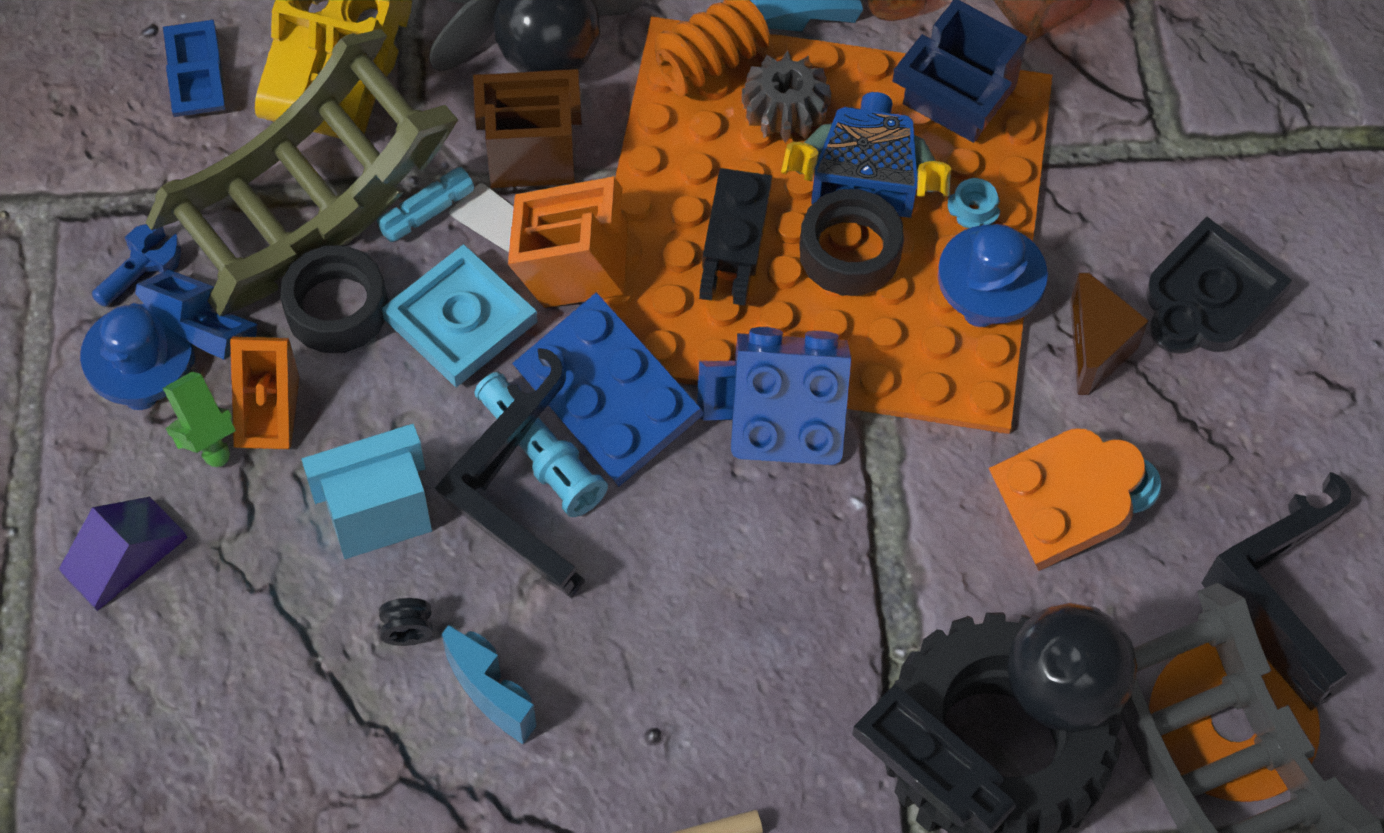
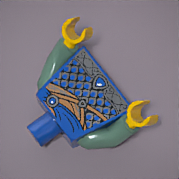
[781,92,951,218]

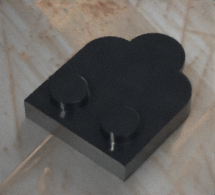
[1146,216,1292,354]

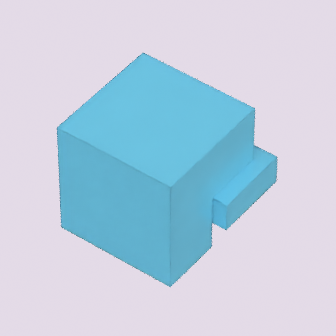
[301,423,432,560]

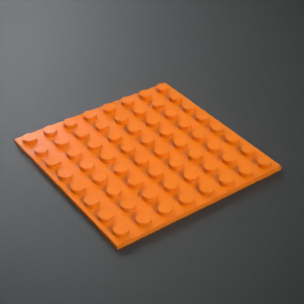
[602,16,1053,434]

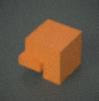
[508,176,628,308]

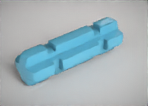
[377,167,474,242]

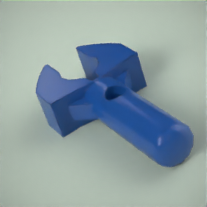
[92,224,181,307]

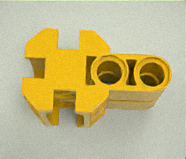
[255,0,412,139]

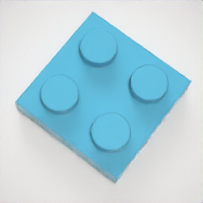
[382,244,538,388]

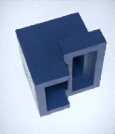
[892,0,1028,143]

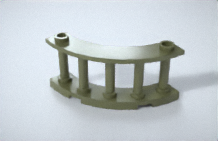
[145,29,458,317]

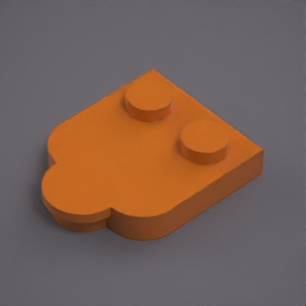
[988,428,1145,571]

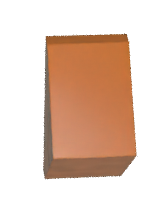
[230,336,300,449]

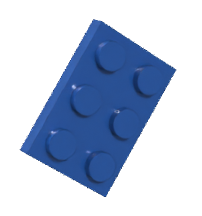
[512,292,704,487]

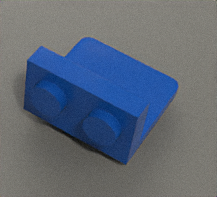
[731,327,851,465]

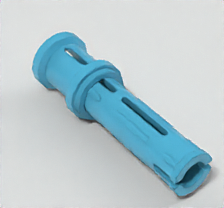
[474,372,608,517]

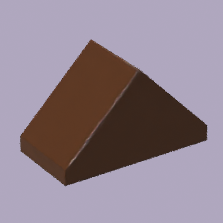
[1070,273,1149,395]

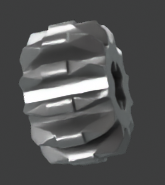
[742,51,831,143]

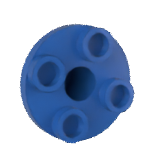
[938,224,1048,327]
[80,303,195,410]

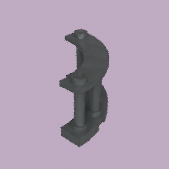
[1121,583,1383,833]

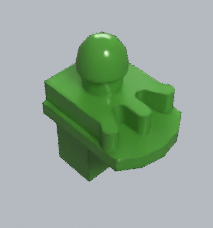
[163,372,236,468]

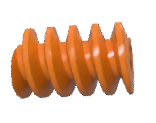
[654,0,770,97]

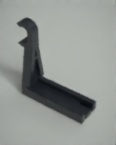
[434,348,585,598]
[1201,472,1351,711]

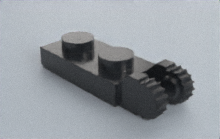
[699,168,772,306]

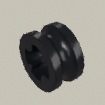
[379,598,433,646]

